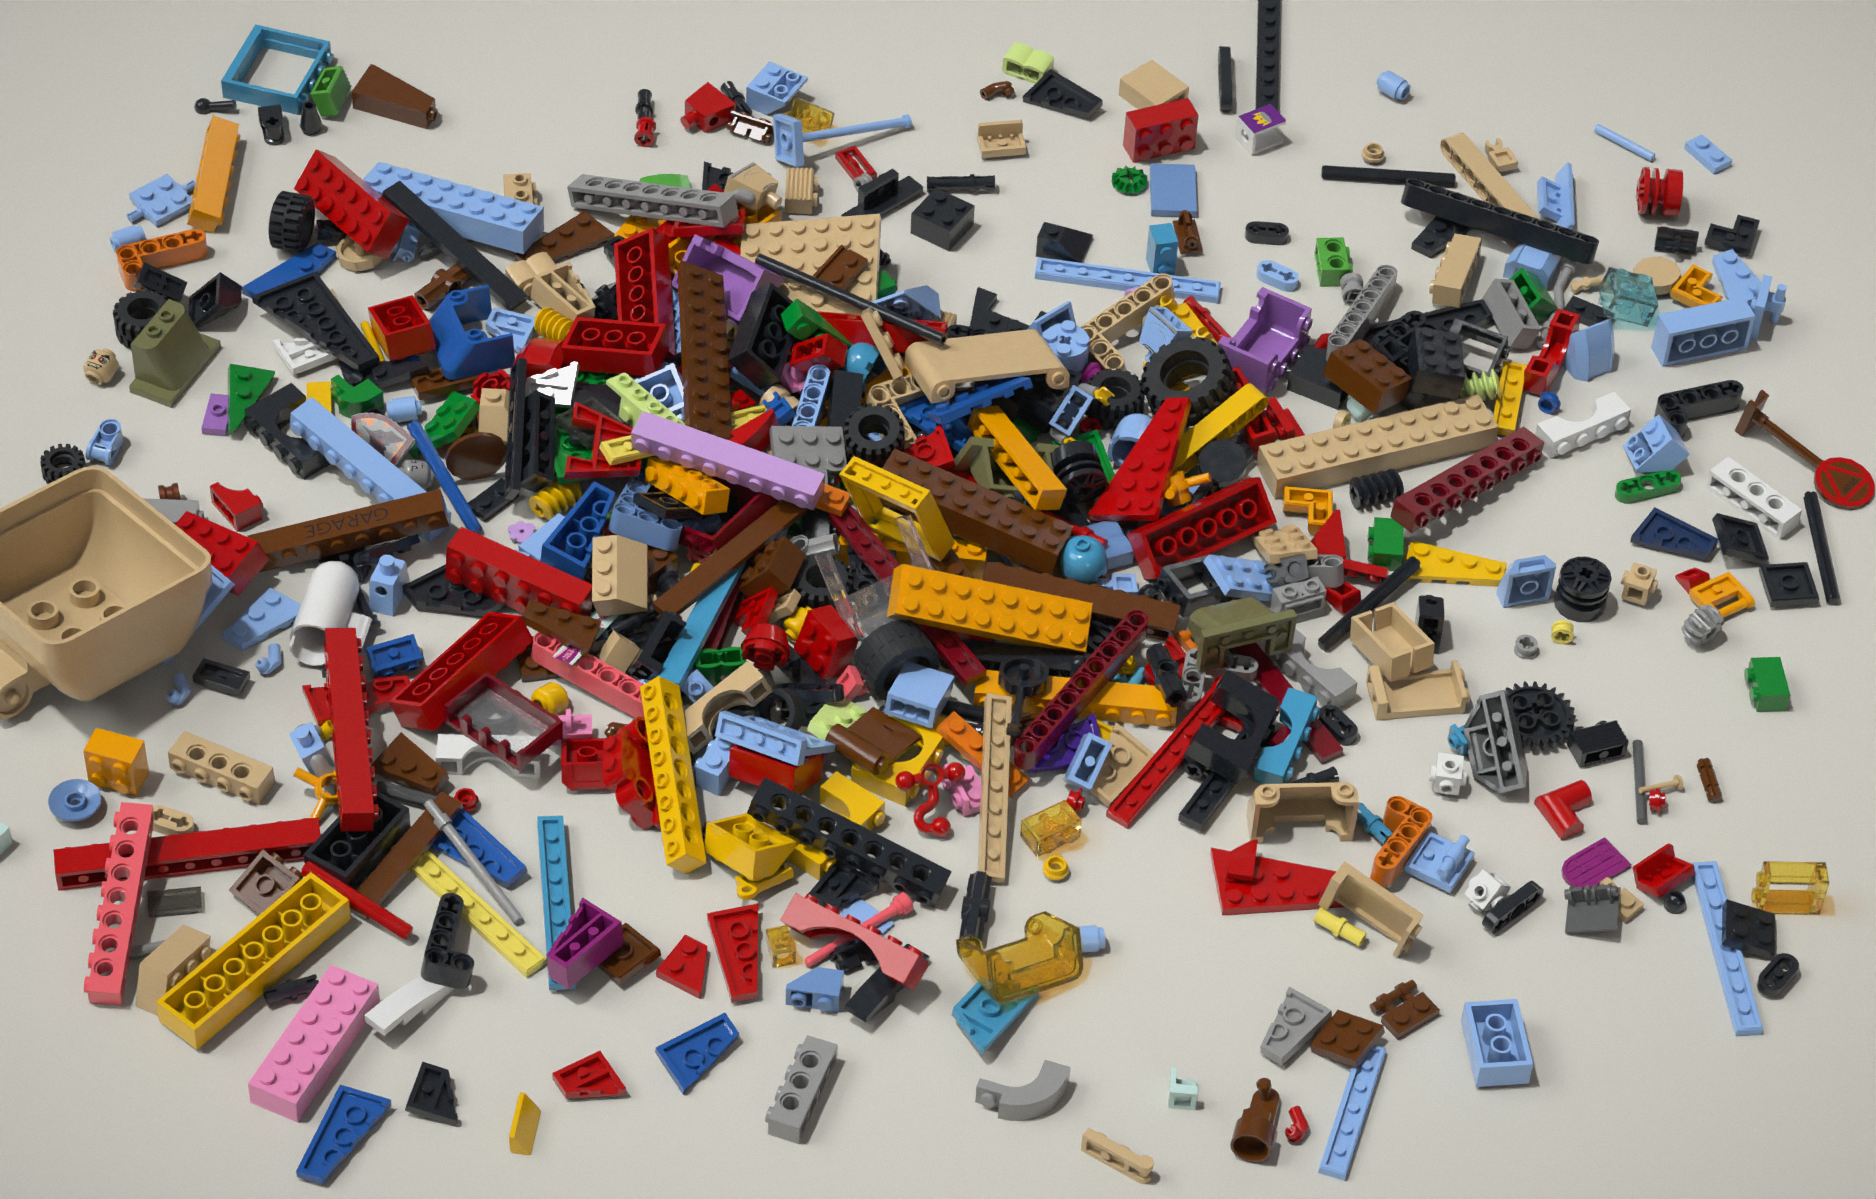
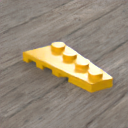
[1405,540,1507,587]

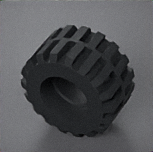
[268,191,315,253]
[113,289,168,348]
[1085,368,1145,431]
[844,403,905,468]
[791,555,853,614]

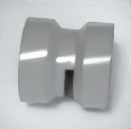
[1340,273,1364,305]

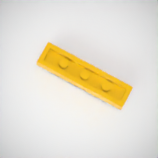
[1493,360,1527,436]

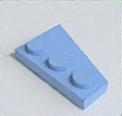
[1712,249,1770,306]
[222,587,301,651]

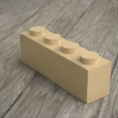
[1429,234,1482,308]

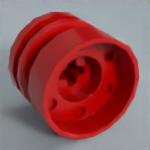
[1636,167,1683,217]

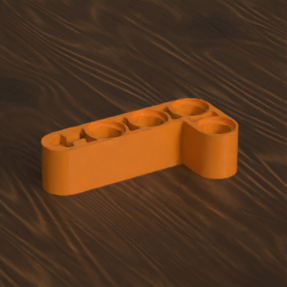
[116,229,208,292]
[1370,796,1433,887]

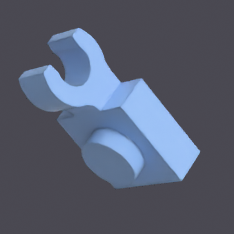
[1095,574,1138,596]

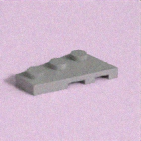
[1260,987,1332,1065]

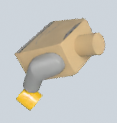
[723,162,782,211]

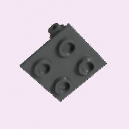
[1564,883,1621,934]

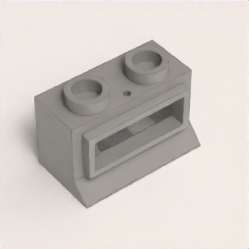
[1270,576,1327,624]

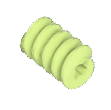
[1452,369,1501,401]

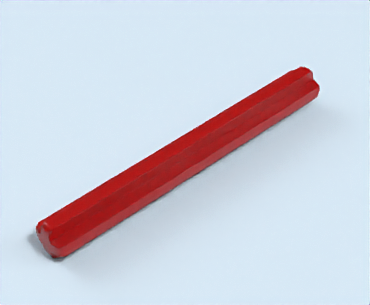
[301,861,413,939]

